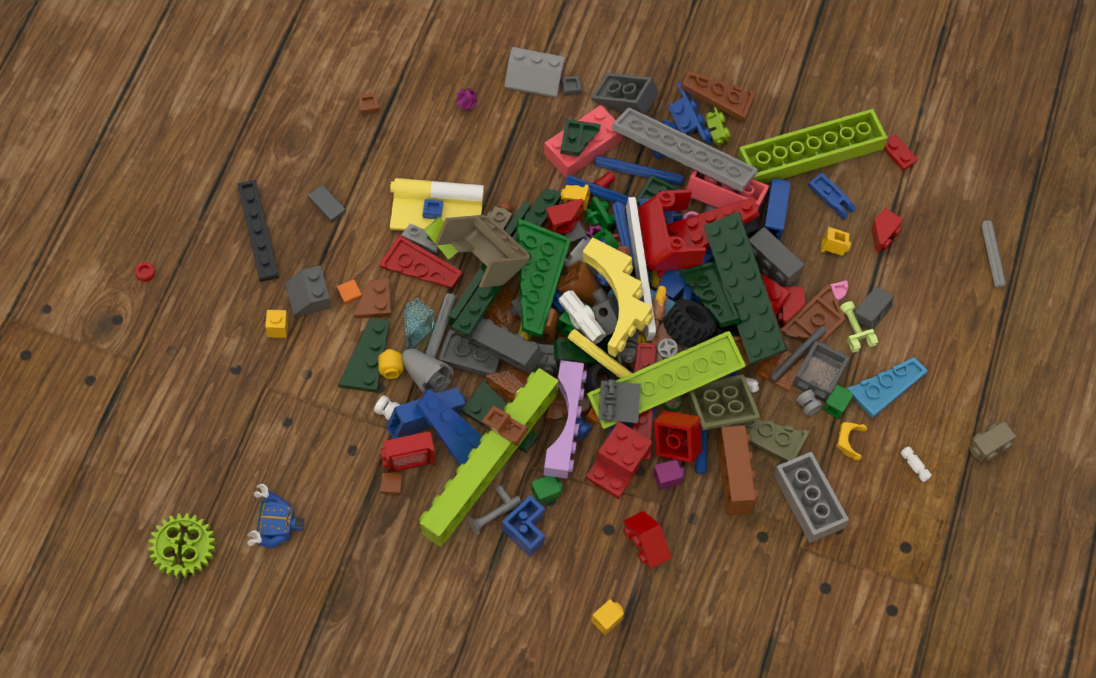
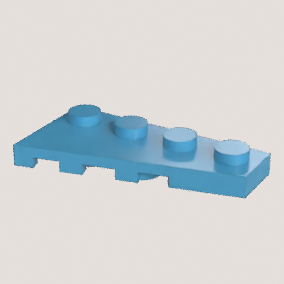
[847,357,928,419]

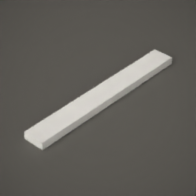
[626,197,656,341]

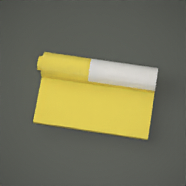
[390,178,484,231]

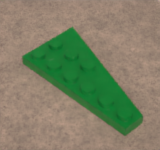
[517,219,571,338]

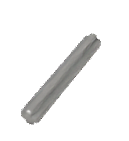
[982,220,1006,288]
[425,293,456,358]

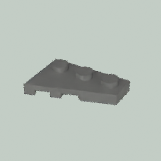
[439,329,500,378]

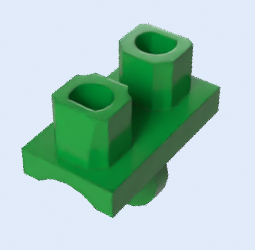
[585,197,616,230]

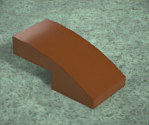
[543,308,559,345]
[482,406,529,446]

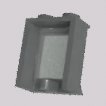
[792,340,850,402]

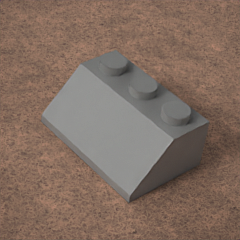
[504,47,565,98]

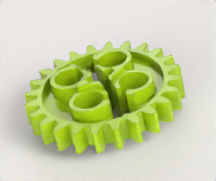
[148,513,216,579]

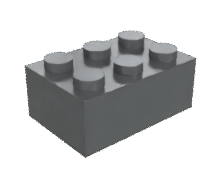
[749,227,805,287]

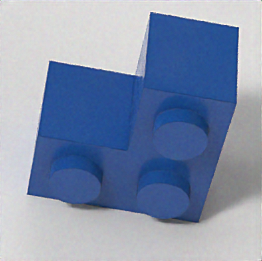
[501,495,545,557]

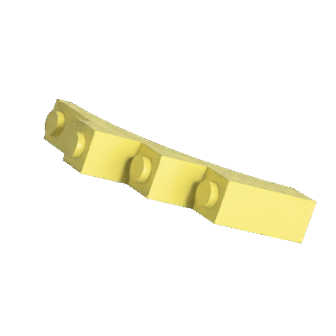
[583,238,653,357]

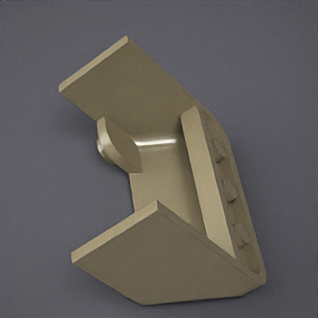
[436,215,530,288]

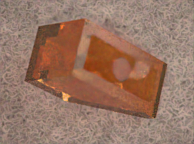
[486,370,529,402]

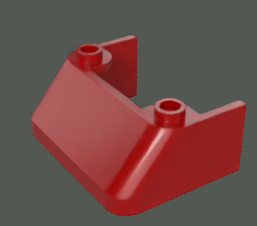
[637,189,706,271]

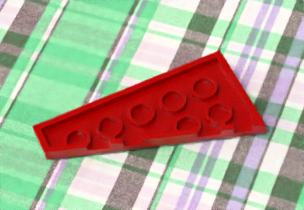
[657,197,759,279]

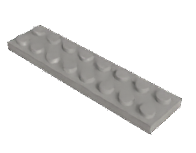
[612,107,758,192]

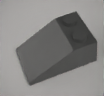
[591,73,659,115]

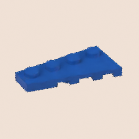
[416,389,482,466]

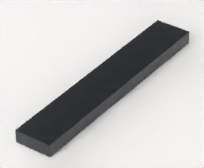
[238,180,279,282]

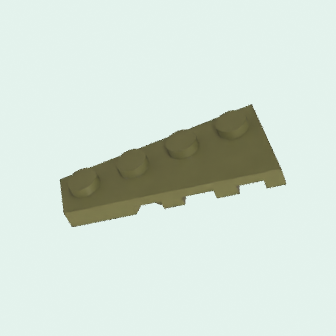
[724,420,810,462]

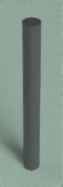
[769,325,827,382]

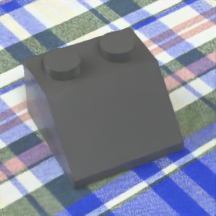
[285,265,331,317]

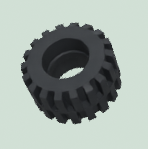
[663,299,717,348]

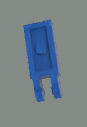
[808,173,856,219]

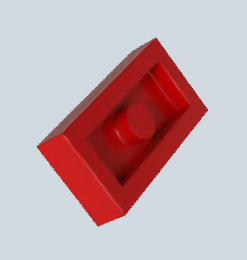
[883,134,918,171]

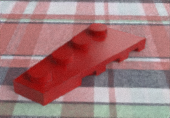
[379,235,463,289]

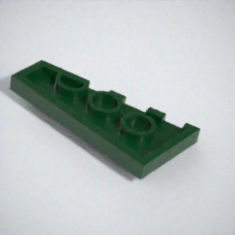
[679,261,739,328]
[338,318,390,393]
[553,332,618,365]
[462,381,538,453]

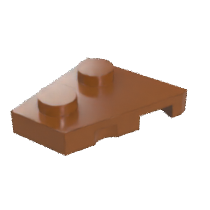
[354,279,391,319]

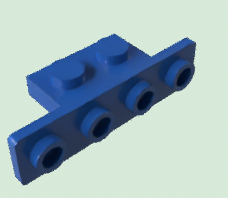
[668,82,713,146]

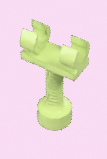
[839,301,878,353]

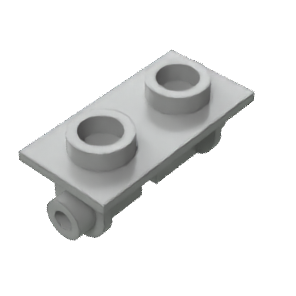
[401,223,439,254]

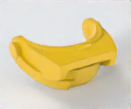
[836,422,867,461]

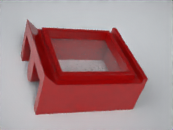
[380,431,436,473]

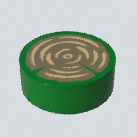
[663,396,683,412]

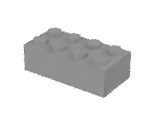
[773,451,849,543]

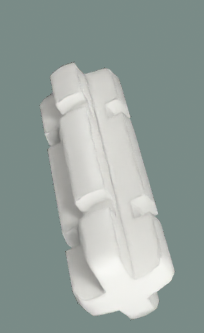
[901,446,932,482]

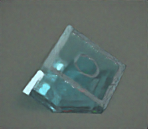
[404,298,435,350]

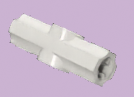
[559,290,606,344]

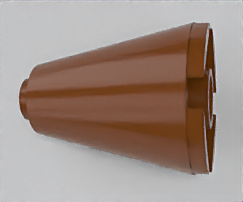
[556,260,607,307]

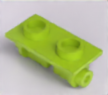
[705,107,731,146]

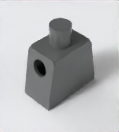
[592,288,619,336]

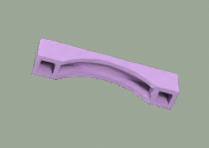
[544,360,587,479]

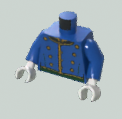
[247,484,305,548]

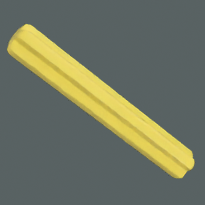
[568,329,632,379]

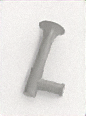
[468,485,522,536]

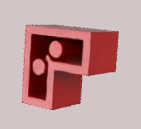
[623,510,672,569]

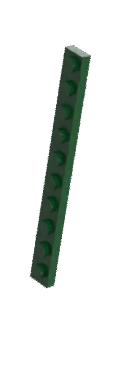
[452,187,561,338]

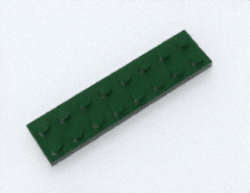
[704,212,788,365]

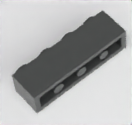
[467,318,543,374]

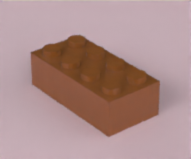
[717,425,758,515]

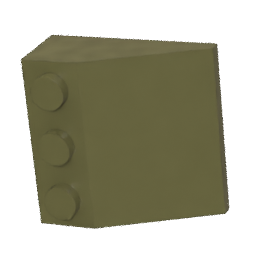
[687,374,760,430]

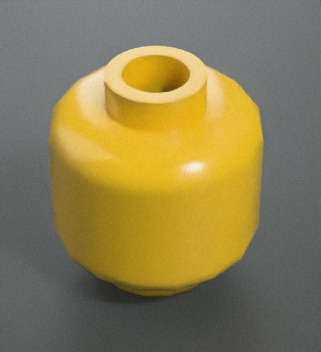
[378,349,404,379]

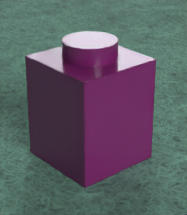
[653,460,685,490]

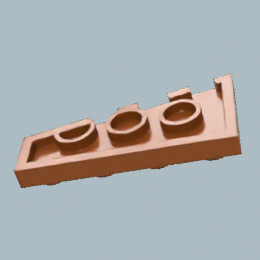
[680,71,755,121]

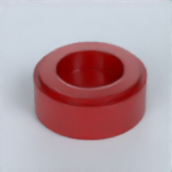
[135,262,155,282]

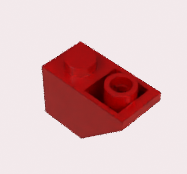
[546,198,584,235]
[871,208,903,253]
[777,287,805,329]

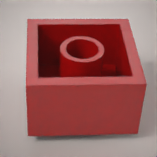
[654,410,702,462]

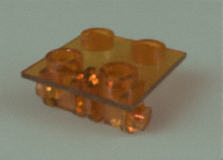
[484,285,521,327]
[754,351,804,391]

